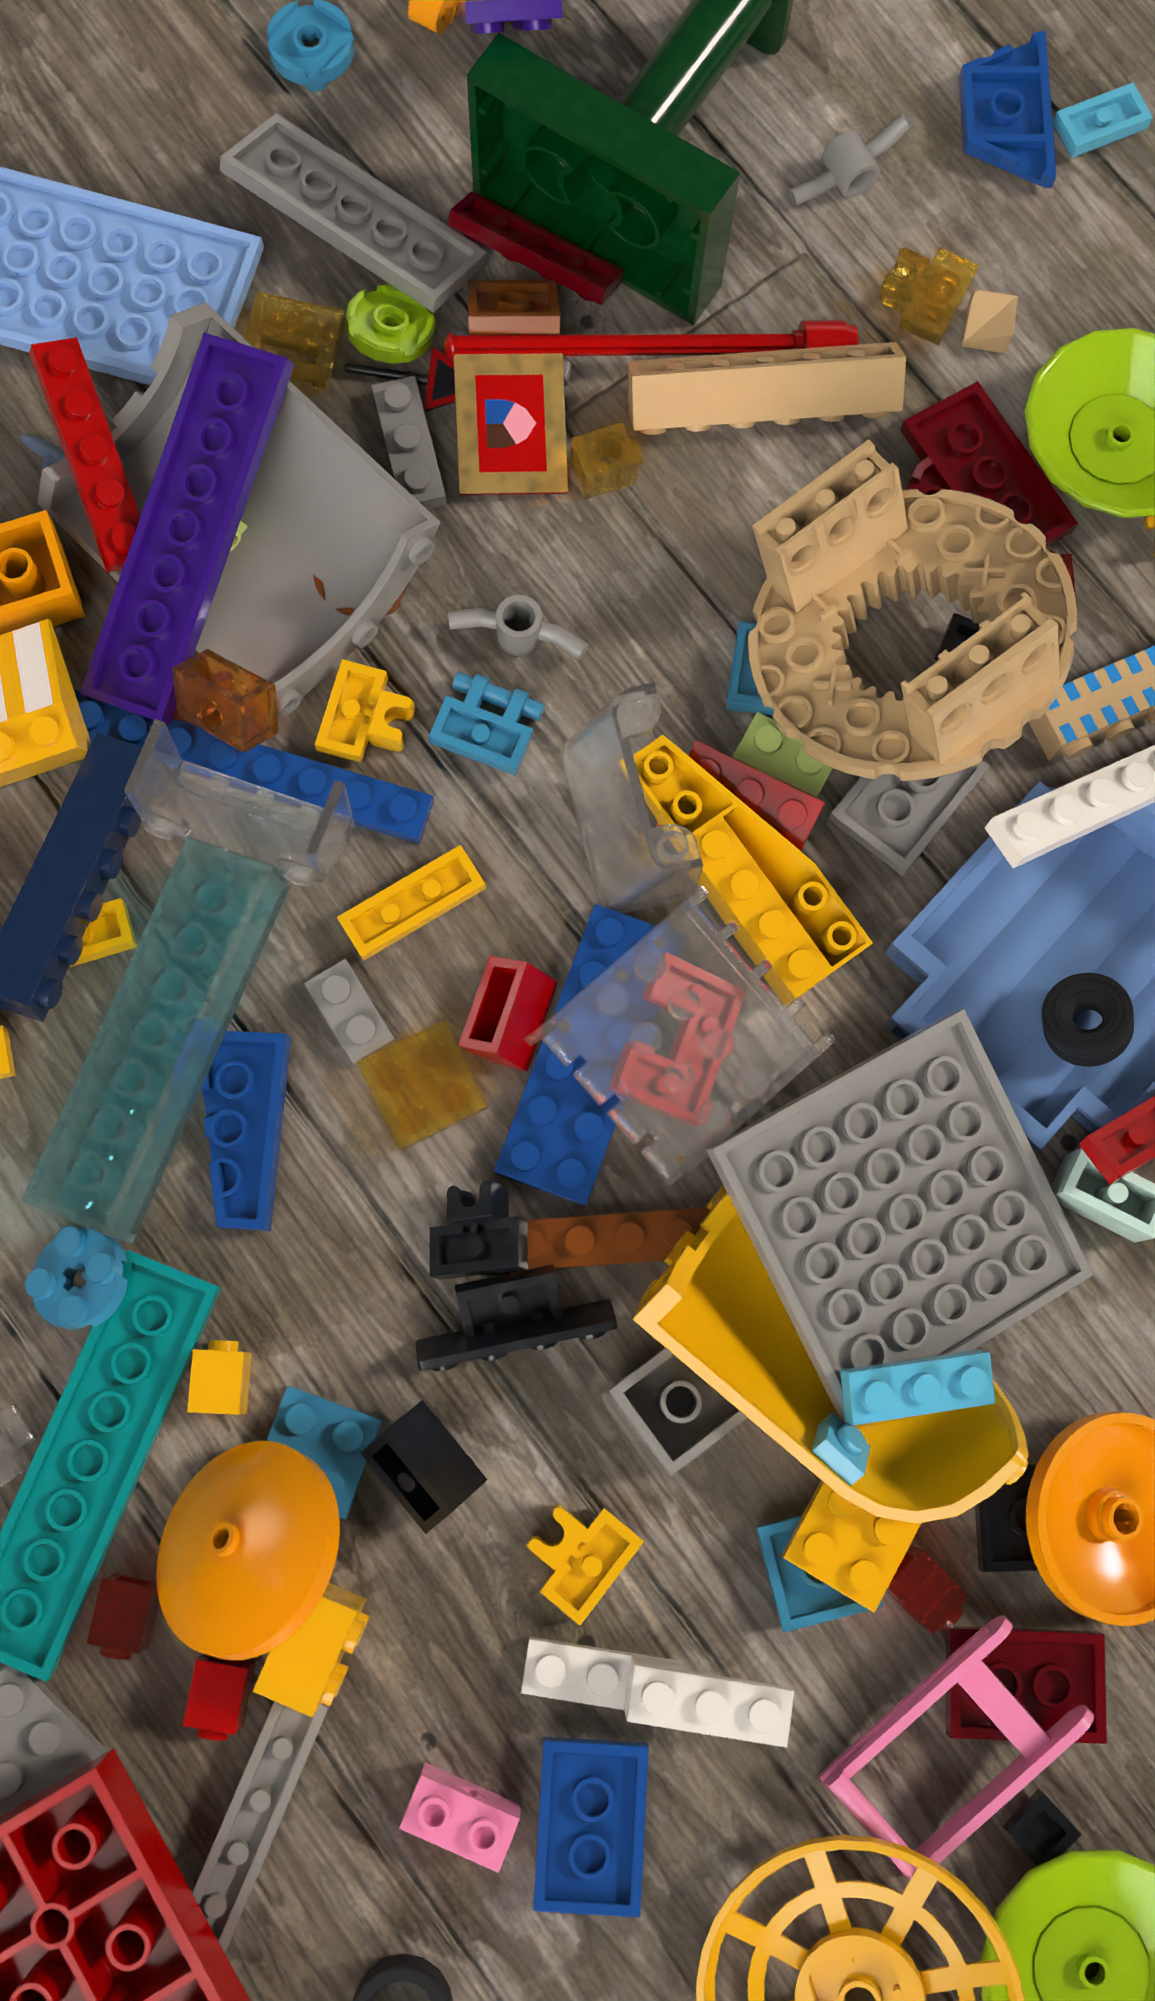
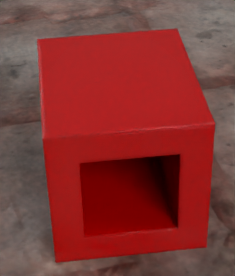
[183,1654,256,1741]

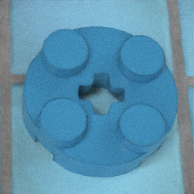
[267,0,355,92]
[25,1226,128,1330]

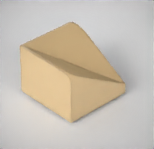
[961,289,1018,353]

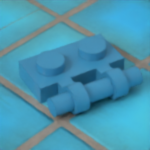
[428,671,545,776]

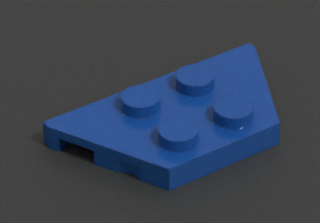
[959,31,1056,188]

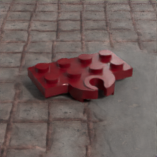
[900,381,1078,547]

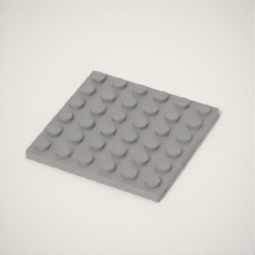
[706,1009,1093,1426]

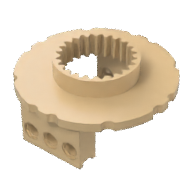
[748,439,1077,781]

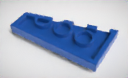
[192,1029,291,1232]

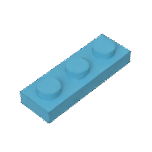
[840,1350,995,1425]

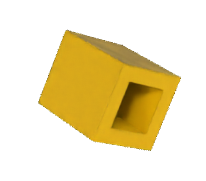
[187,1340,252,1415]

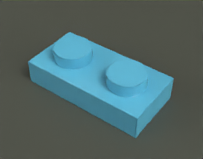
[1052,82,1153,158]

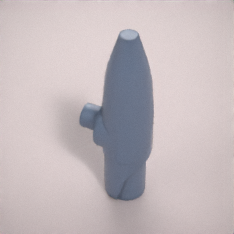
[20,434,66,469]

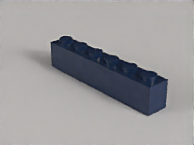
[0,733,161,1022]

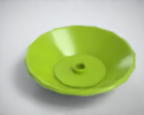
[1024,328,1155,518]
[980,1850,1155,2001]

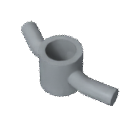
[788,112,913,207]
[448,594,589,660]

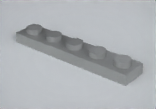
[192,1701,329,1953]

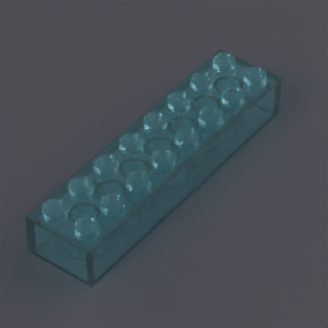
[21,837,290,1245]

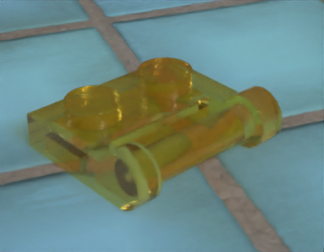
[244,291,346,391]

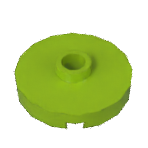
[345,285,436,364]

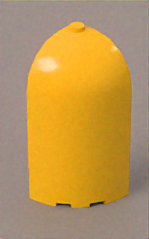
[633,1185,1028,1523]

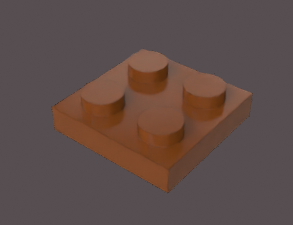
[468,280,560,335]

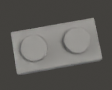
[304,958,396,1067]

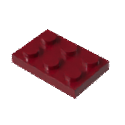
[946,1626,1107,1744]

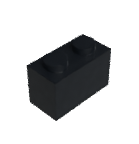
[360,1400,488,1534]

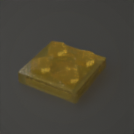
[357,1020,488,1152]

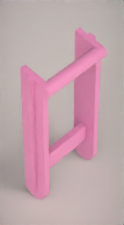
[817,1615,1094,1881]

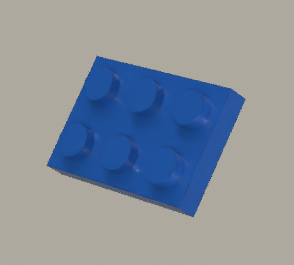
[533,1737,649,1918]

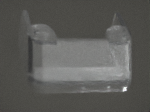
[124,719,355,887]

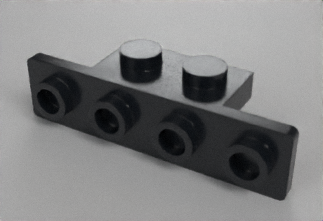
[416,1264,618,1371]

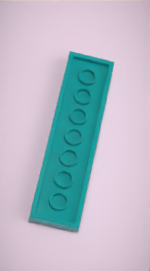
[0,1249,222,1682]

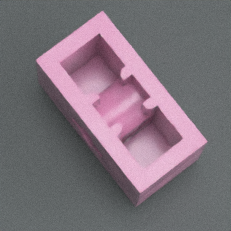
[399,1762,521,1873]

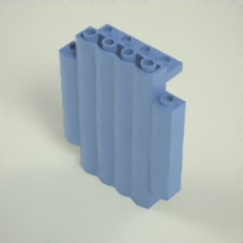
[883,781,1155,1153]

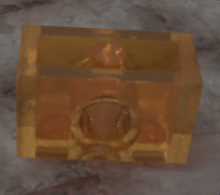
[172,649,279,753]

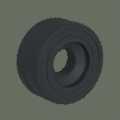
[1042,973,1134,1067]

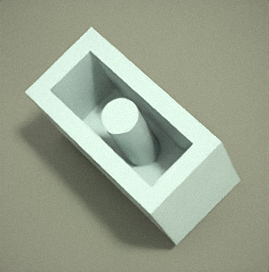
[1051,1148,1155,1243]

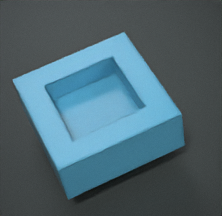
[812,1412,870,1486]

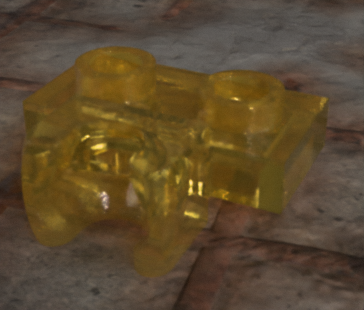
[879,247,979,346]

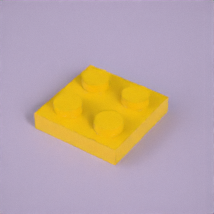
[781,1480,921,1613]

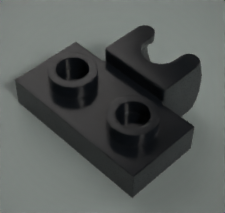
[430,1181,528,1280]

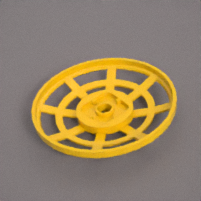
[696,1835,1025,2001]

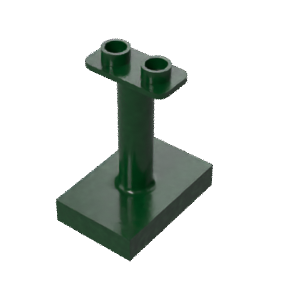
[467,0,793,326]

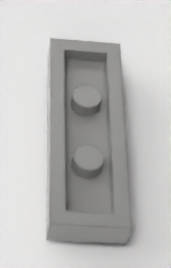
[371,376,447,509]

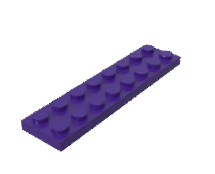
[80,332,294,726]

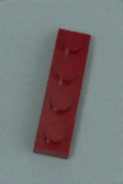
[447,191,624,305]

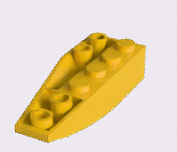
[623,735,873,1006]

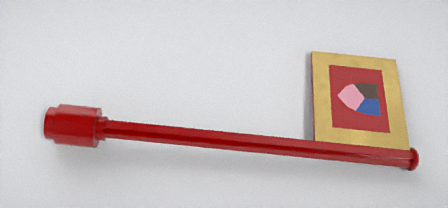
[444,320,859,496]

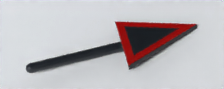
[343,347,455,412]

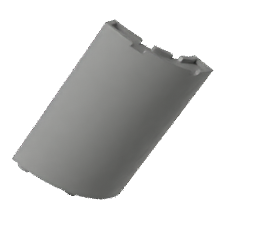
[37,302,441,724]

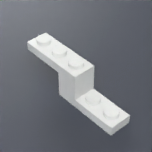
[521,1636,794,1747]

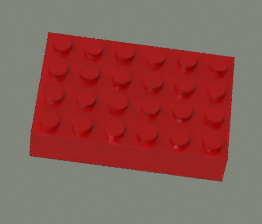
[0,1748,250,2001]

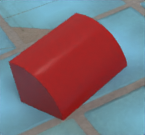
[458,955,558,1072]

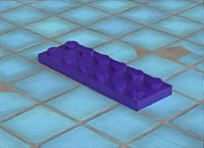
[460,0,563,34]

